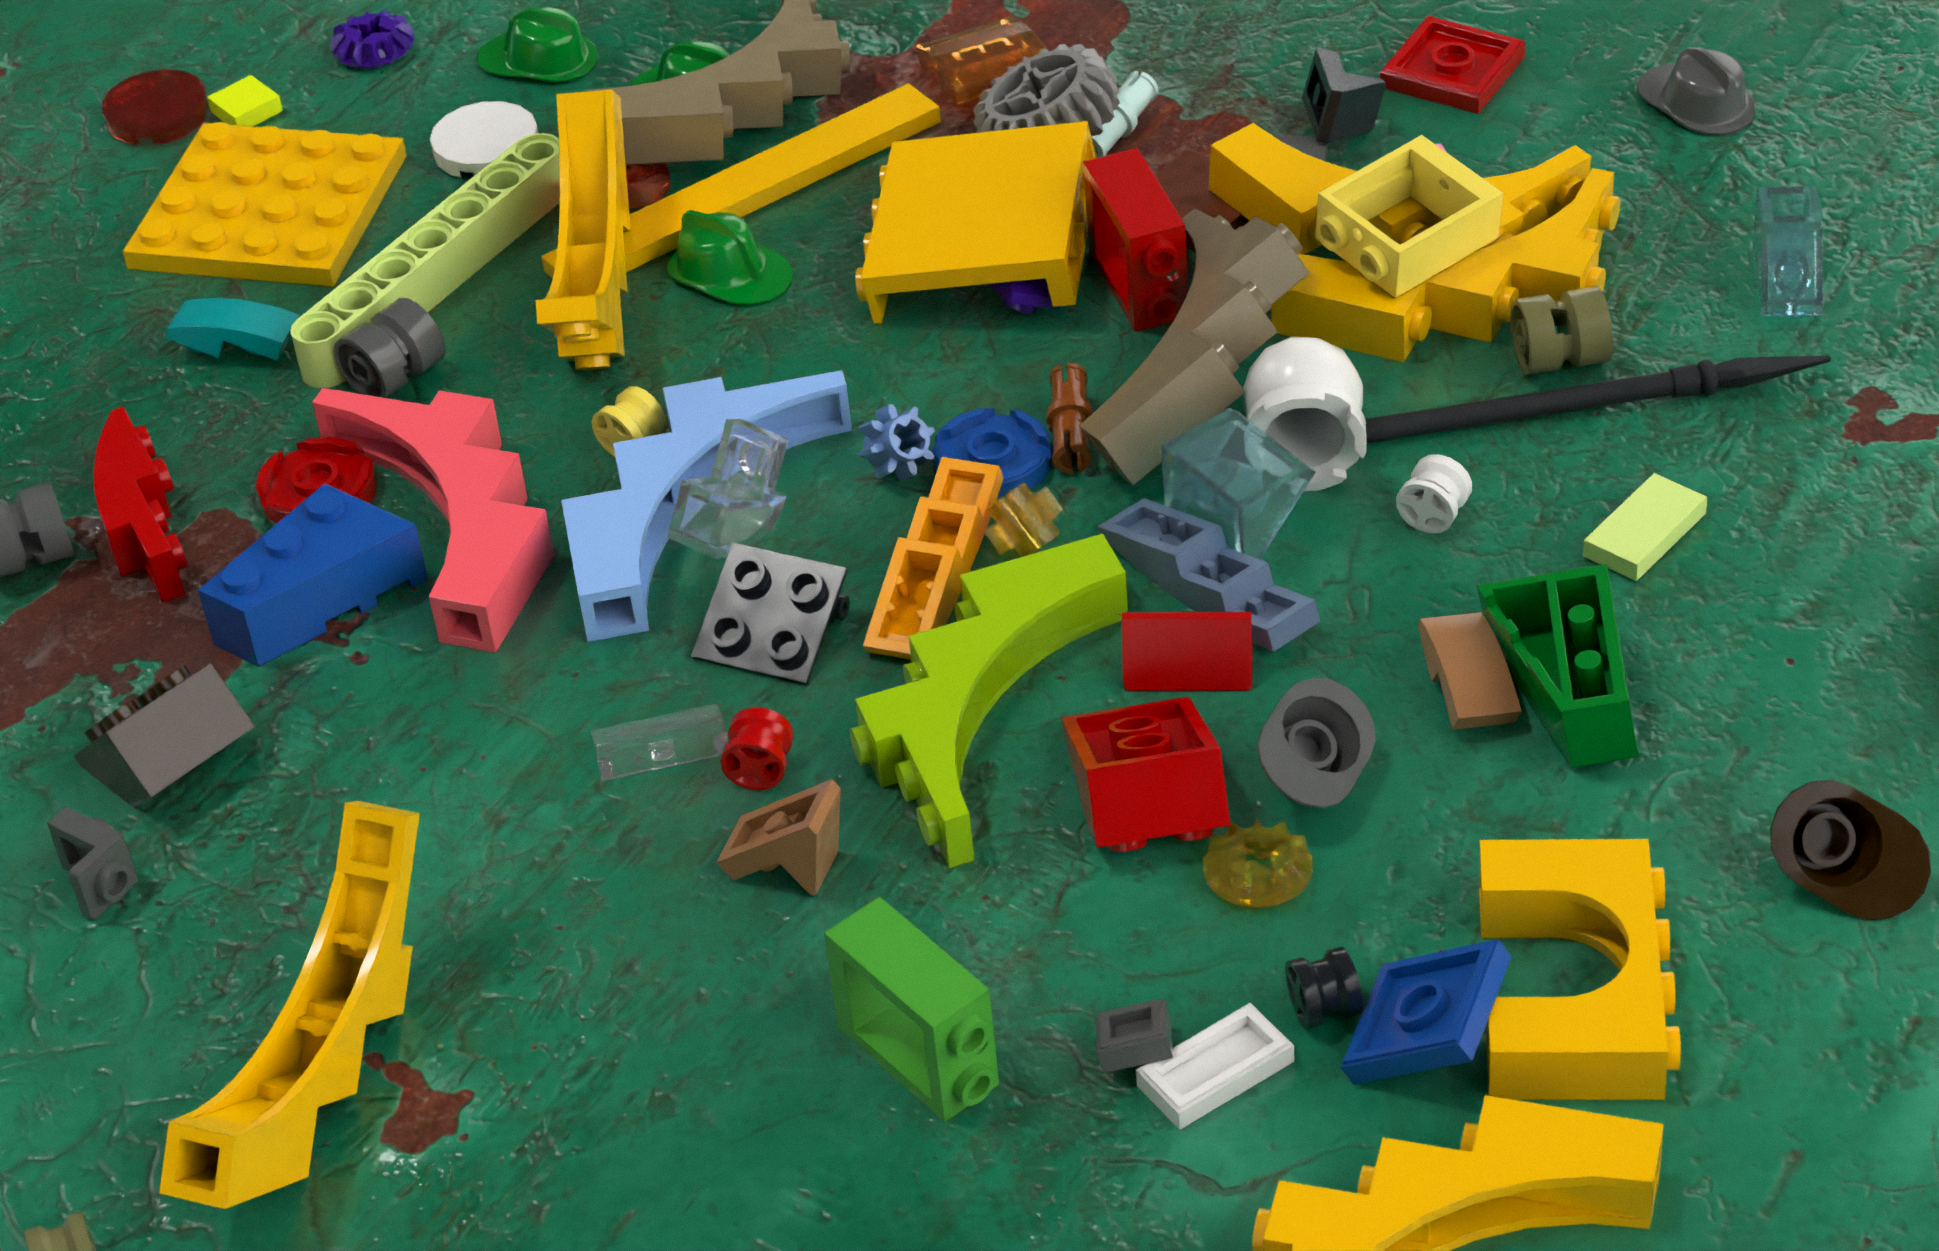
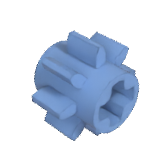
[858,404,935,481]

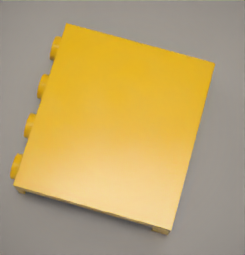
[855,121,1096,324]

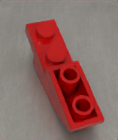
[93,406,188,603]

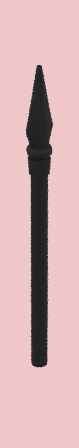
[1365,355,1831,443]

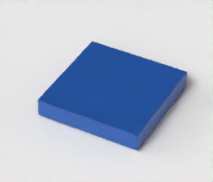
[1341,939,1511,1085]

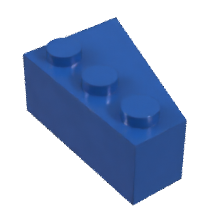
[198,483,428,667]

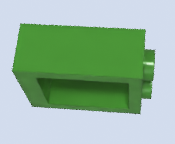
[824,896,999,1122]

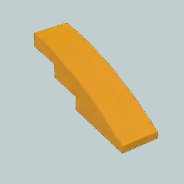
[863,457,1004,660]

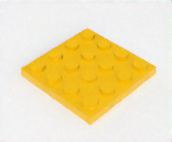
[122,122,407,287]

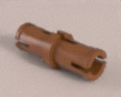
[1046,363,1093,474]

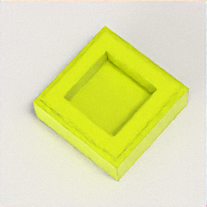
[207,75,283,127]

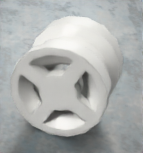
[1396,454,1472,534]

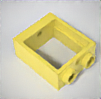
[1315,135,1503,298]

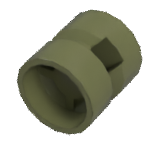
[1510,286,1613,376]

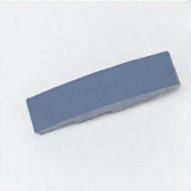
[1098,498,1321,652]

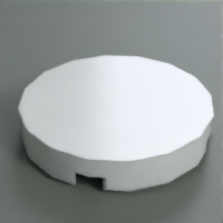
[430,101,538,177]

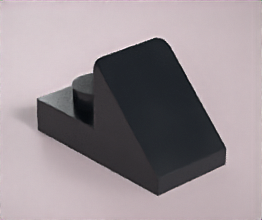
[1302,48,1386,143]

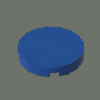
[932,408,1052,501]

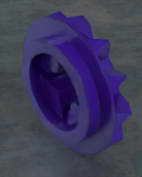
[330,10,414,68]

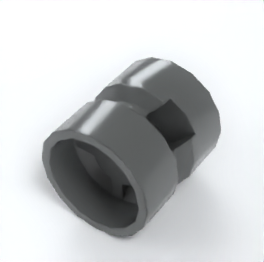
[334,298,445,398]
[0,481,75,579]

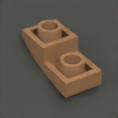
[1417,612,1522,730]

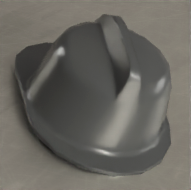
[1637,47,1755,135]
[1257,678,1376,809]

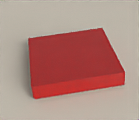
[1380,16,1525,114]

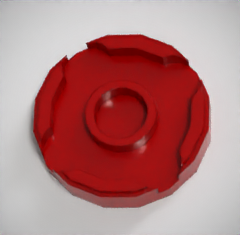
[255,437,378,524]

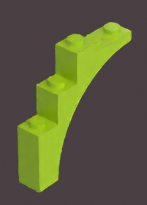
[849,533,1128,868]

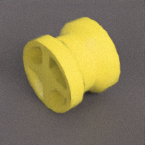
[591,386,668,457]

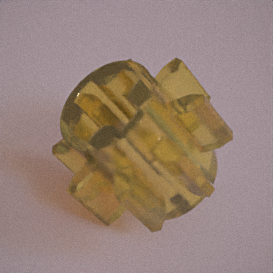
[984,482,1063,557]

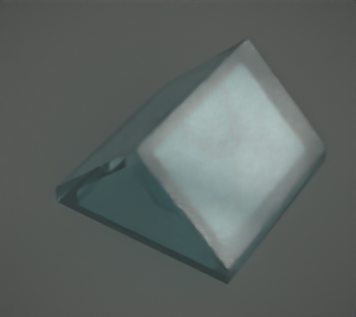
[1161,408,1316,560]

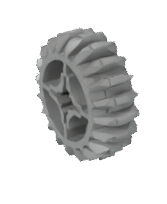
[973,44,1120,137]

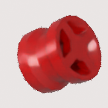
[720,707,794,790]

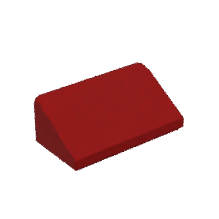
[1122,612,1253,692]

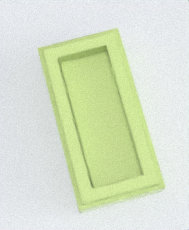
[1583,473,1707,581]

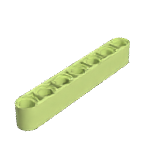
[290,133,560,388]

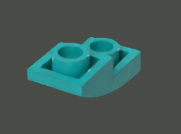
[164,298,299,361]

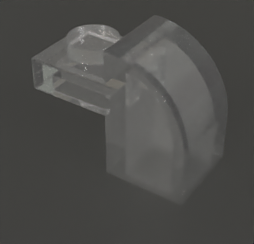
[667,419,788,559]

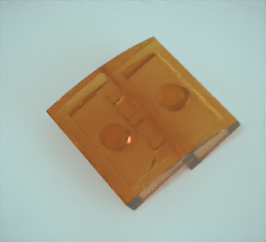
[916,16,1048,104]

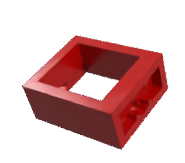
[1083,148,1188,332]

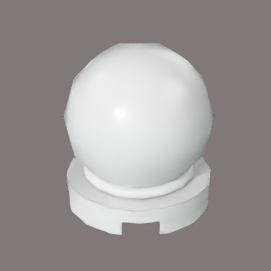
[1243,336,1367,492]

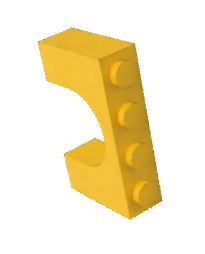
[1478,839,1681,1100]

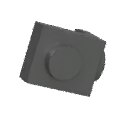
[47,806,138,920]

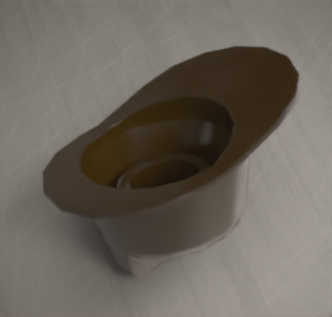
[1770,780,1931,920]

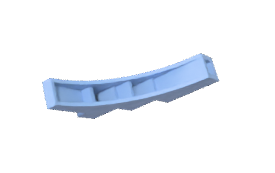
[561,370,852,642]

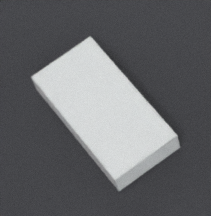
[1136,1003,1294,1130]

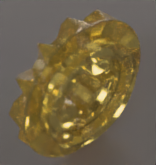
[1203,817,1313,908]

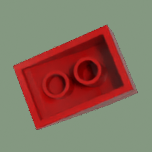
[1061,696,1231,852]

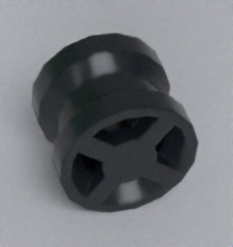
[1285,947,1363,1029]

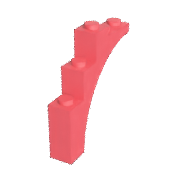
[312,388,555,653]

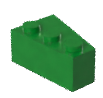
[1477,564,1639,768]

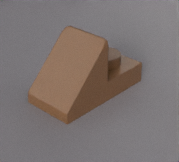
[716,779,841,896]

